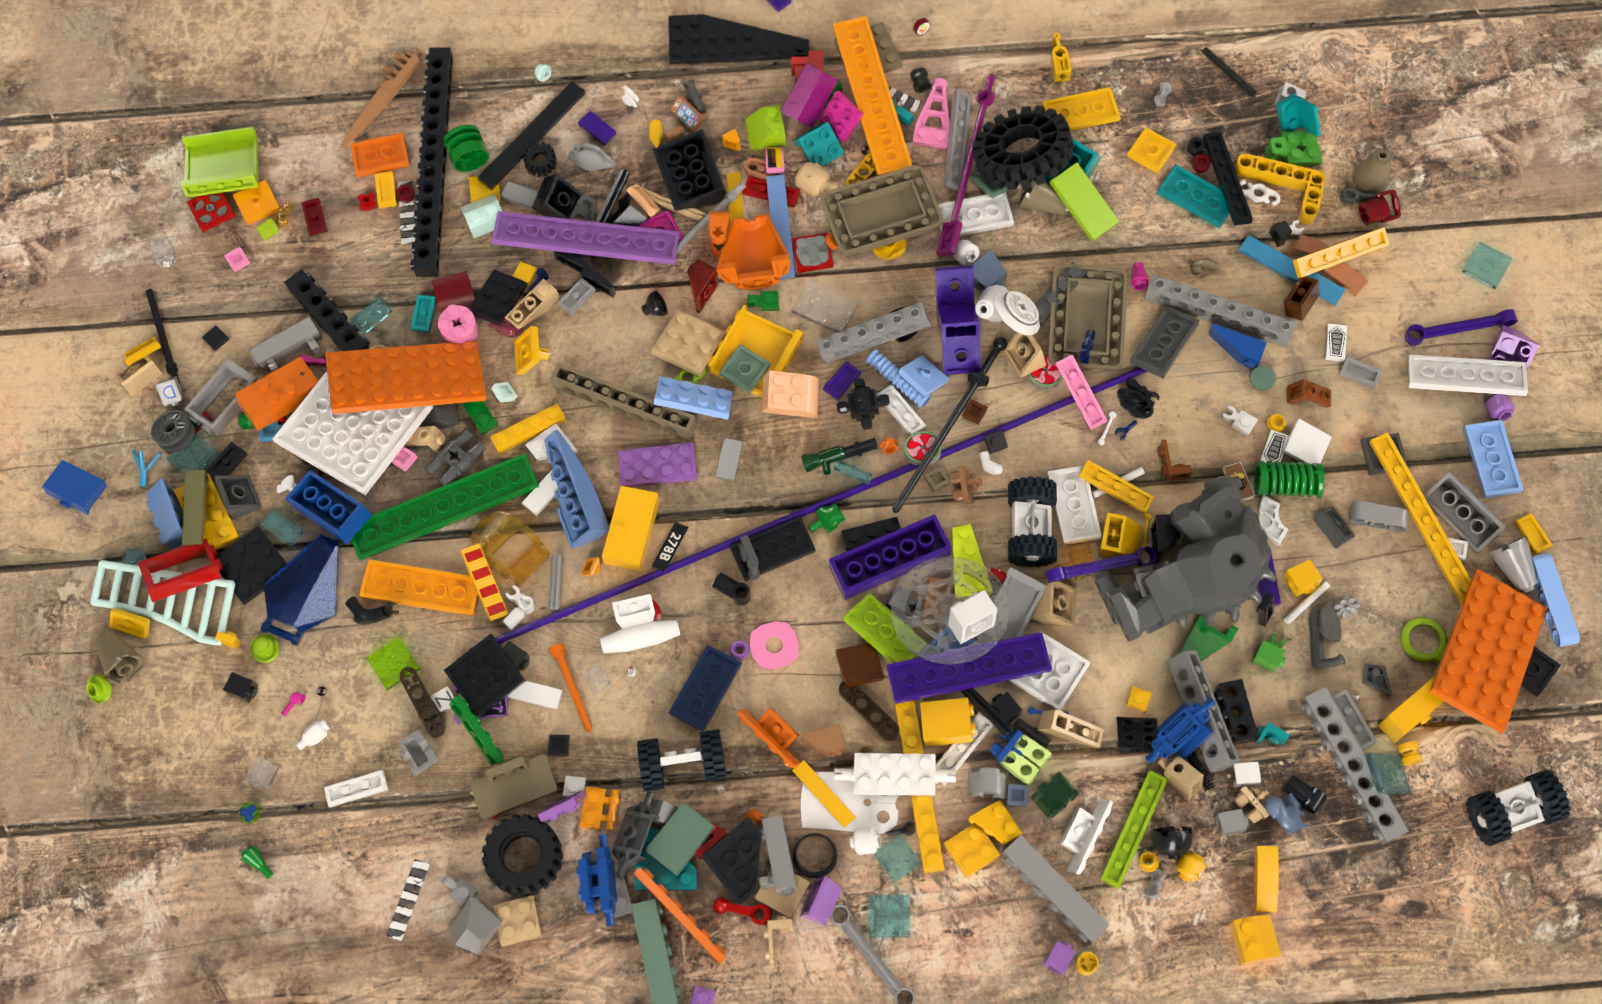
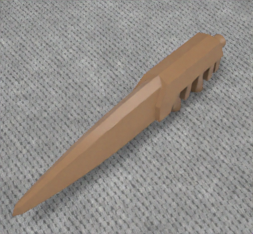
[339,49,423,149]

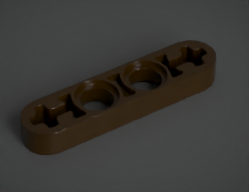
[399,667,446,737]
[839,682,899,741]

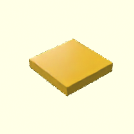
[1127,127,1177,174]

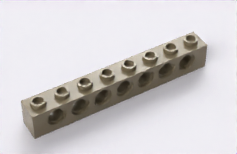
[550,363,697,441]

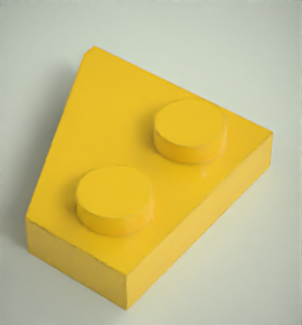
[968,800,1023,845]

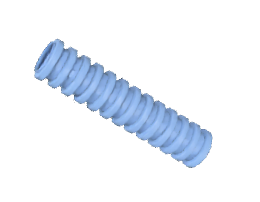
[866,349,931,408]

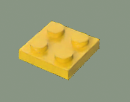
[943,823,1000,878]

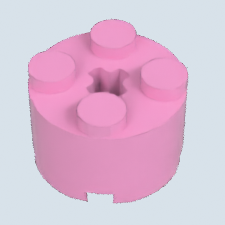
[438,304,479,344]

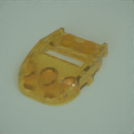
[471,511,551,587]

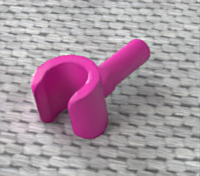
[281,692,306,716]

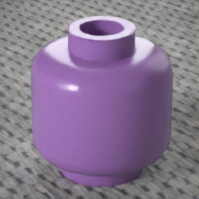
[1485,394,1515,421]

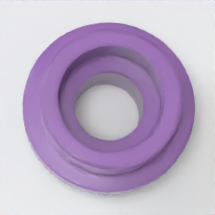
[730,640,750,660]

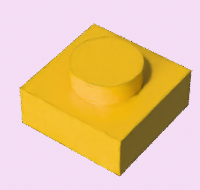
[215,631,242,649]
[1126,686,1152,713]

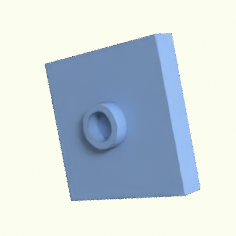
[898,355,949,397]

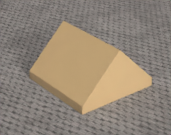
[1004,332,1046,377]
[115,356,162,397]

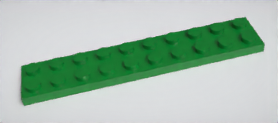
[351,453,539,561]

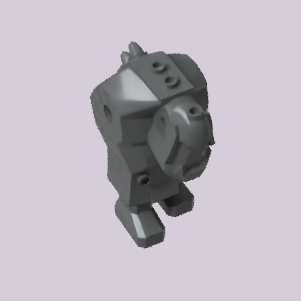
[1093,476,1276,642]

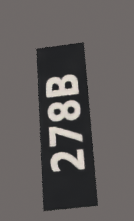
[652,522,689,571]

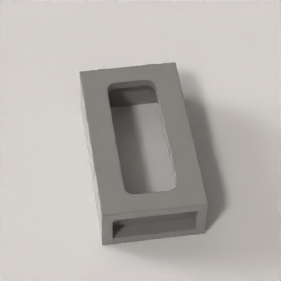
[184,359,258,436]

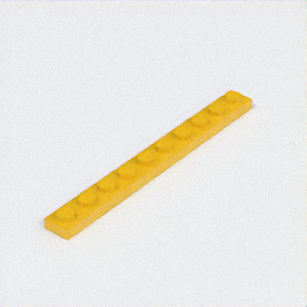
[1369,432,1471,605]
[893,698,944,874]

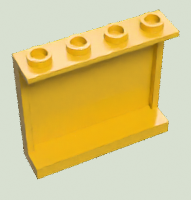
[708,305,804,397]

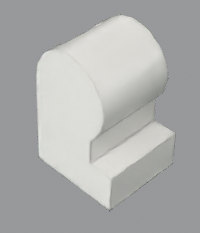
[1275,82,1306,104]

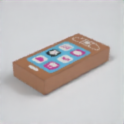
[670,95,705,132]

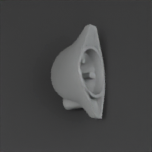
[568,144,614,171]

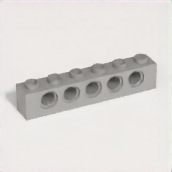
[816,302,932,363]
[1167,651,1240,772]

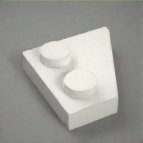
[525,424,578,461]

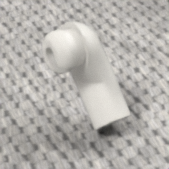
[979,451,1003,475]

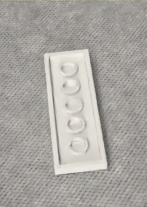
[1408,355,1528,396]

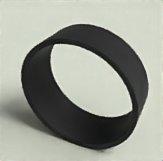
[793,833,838,878]

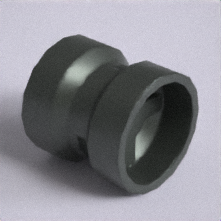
[910,68,931,93]

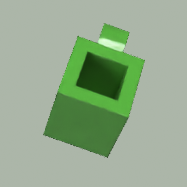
[1252,633,1286,672]

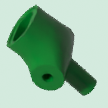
[809,503,846,532]

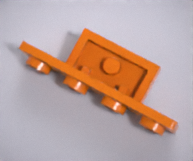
[737,707,801,768]

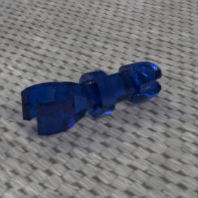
[1079,329,1095,364]

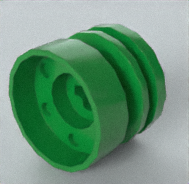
[443,124,489,172]

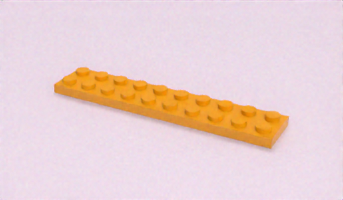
[832,16,912,176]

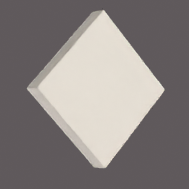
[1282,419,1332,464]

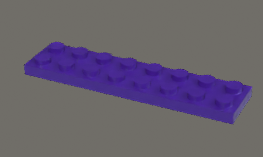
[886,632,1052,704]

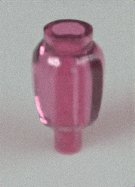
[489,319,523,338]

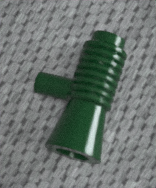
[802,445,846,475]

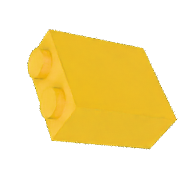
[920,697,976,747]

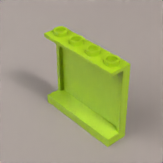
[181,127,259,198]

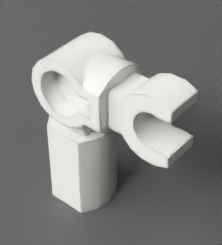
[502,585,535,631]

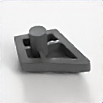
[1363,663,1392,696]

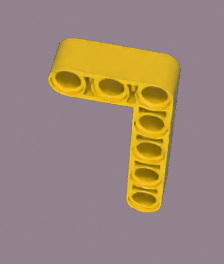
[1234,154,1326,225]

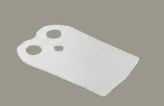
[801,772,899,834]

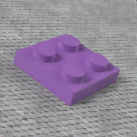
[538,789,587,822]

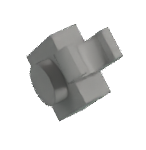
[441,875,478,907]

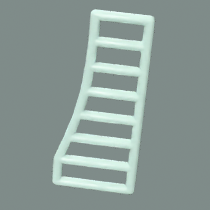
[90,560,235,646]

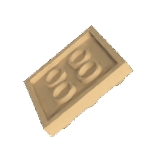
[651,310,726,377]

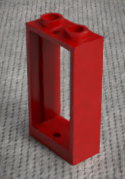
[137,538,223,602]

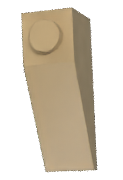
[1038,709,1104,748]

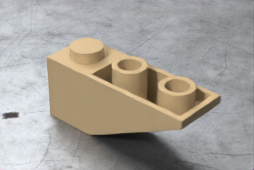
[505,279,560,329]

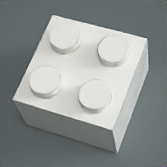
[948,590,997,644]

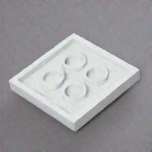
[1009,631,1091,711]

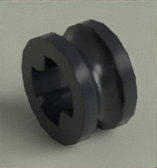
[1187,137,1205,156]

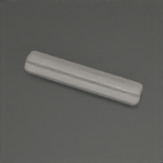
[549,554,562,611]

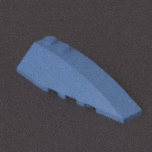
[544,430,610,549]

